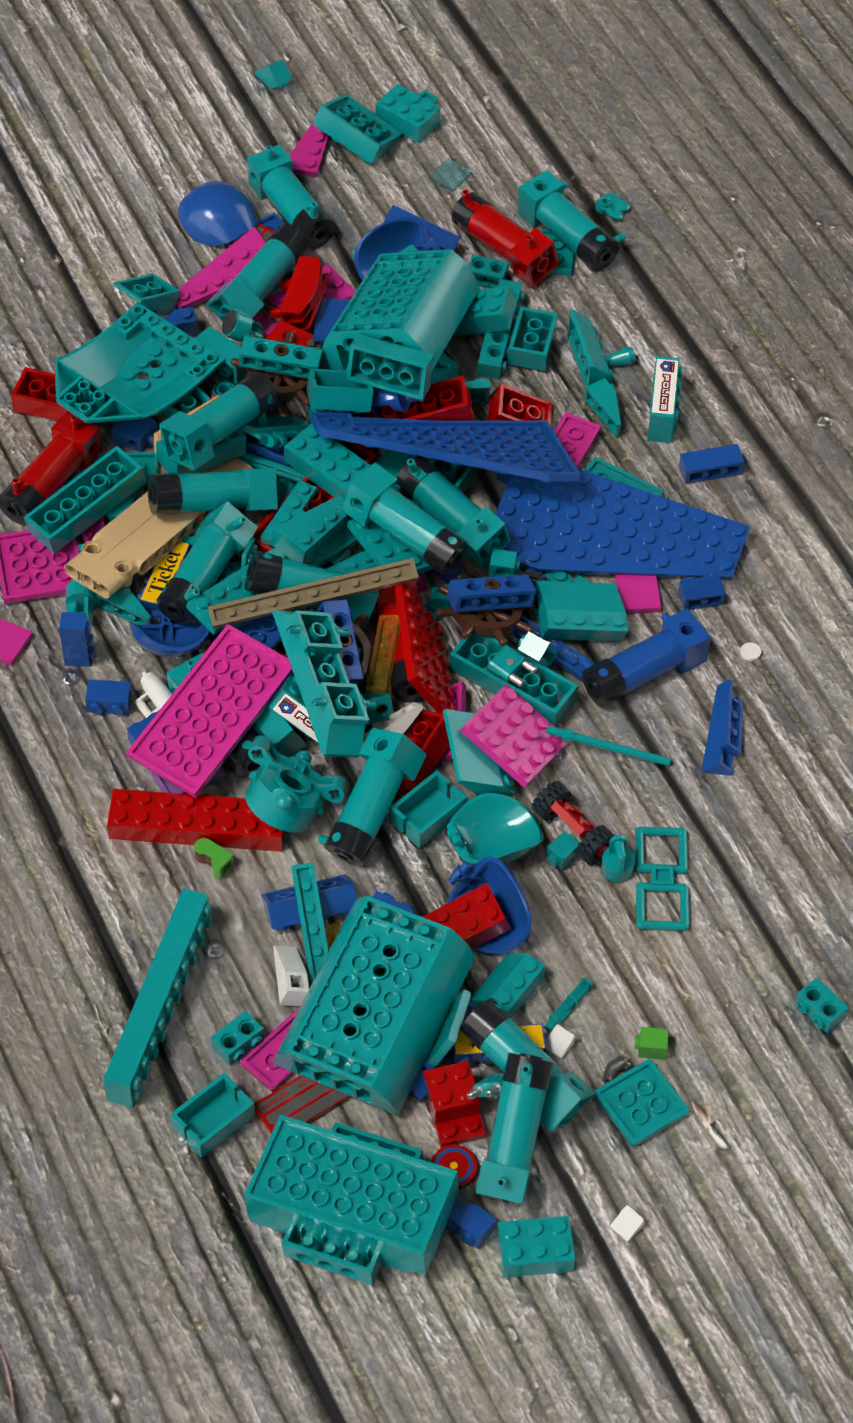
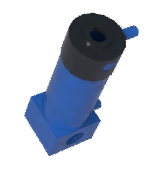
[579,608,711,707]

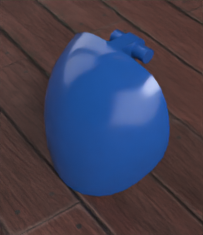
[178,181,259,246]
[355,217,440,281]
[129,610,210,658]
[448,856,531,954]

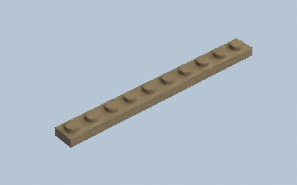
[208,558,419,629]

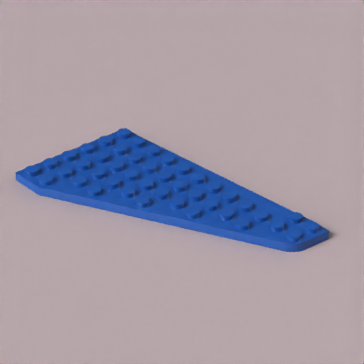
[310,412,581,483]

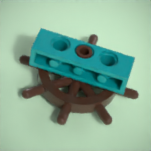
[230,331,322,411]

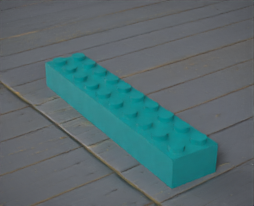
[103,888,213,1108]

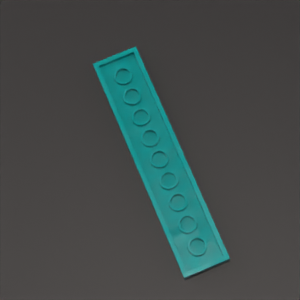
[186,526,359,635]

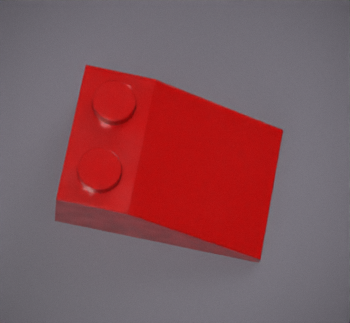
[488,383,552,426]

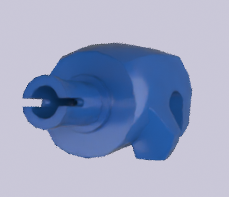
[371,387,425,415]

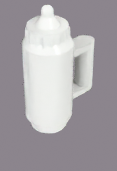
[135,672,172,718]

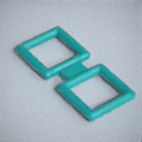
[635,827,690,931]

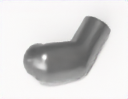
[602,1056,631,1084]

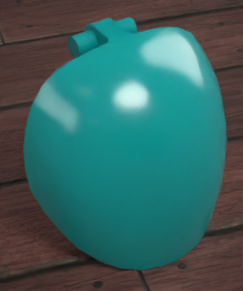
[446,793,544,865]

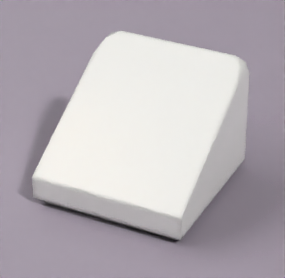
[545,1024,575,1059]
[610,1205,644,1243]

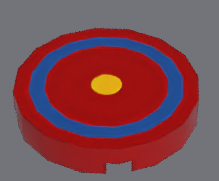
[431,1144,477,1190]

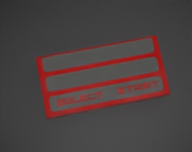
[254,1076,351,1134]

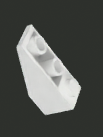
[273,945,309,1006]

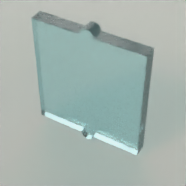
[429,158,472,192]

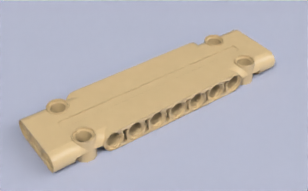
[64,458,253,598]

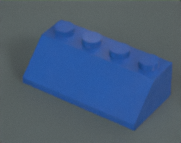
[260,874,357,931]

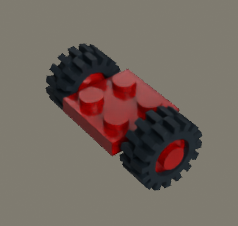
[532,781,615,866]

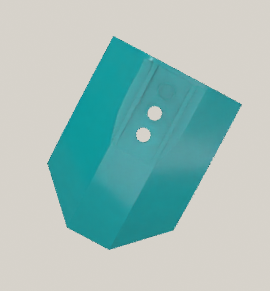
[55,302,225,423]

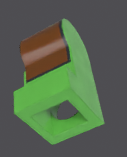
[194,838,234,880]

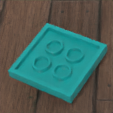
[593,1058,690,1148]

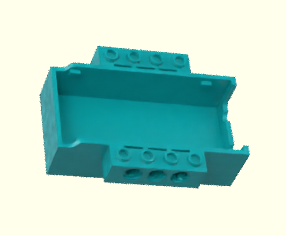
[244,1115,459,1286]

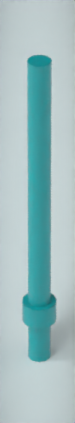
[545,725,671,766]

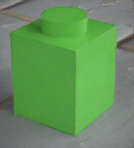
[634,1027,668,1060]

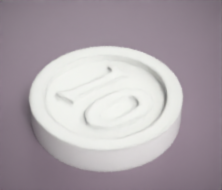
[740,642,761,662]

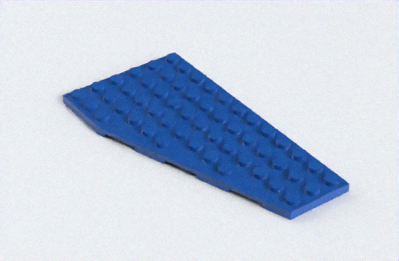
[495,468,750,581]

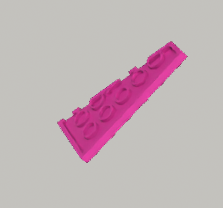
[176,227,266,309]

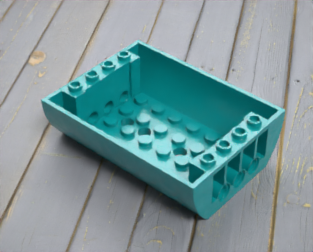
[321,249,480,371]
[273,896,475,1116]

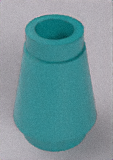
[607,346,636,367]

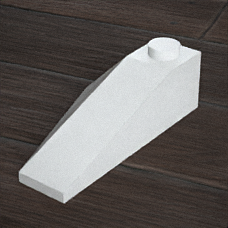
[347,702,424,771]

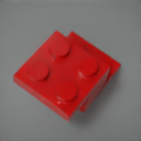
[423,1061,486,1148]

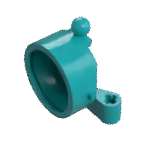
[245,735,349,832]

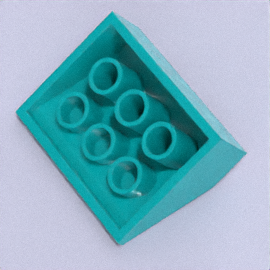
[312,93,404,164]
[536,581,628,642]
[443,709,515,797]

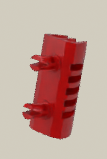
[269,256,329,331]

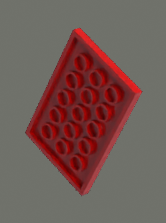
[394,583,457,714]

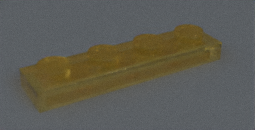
[366,615,400,694]

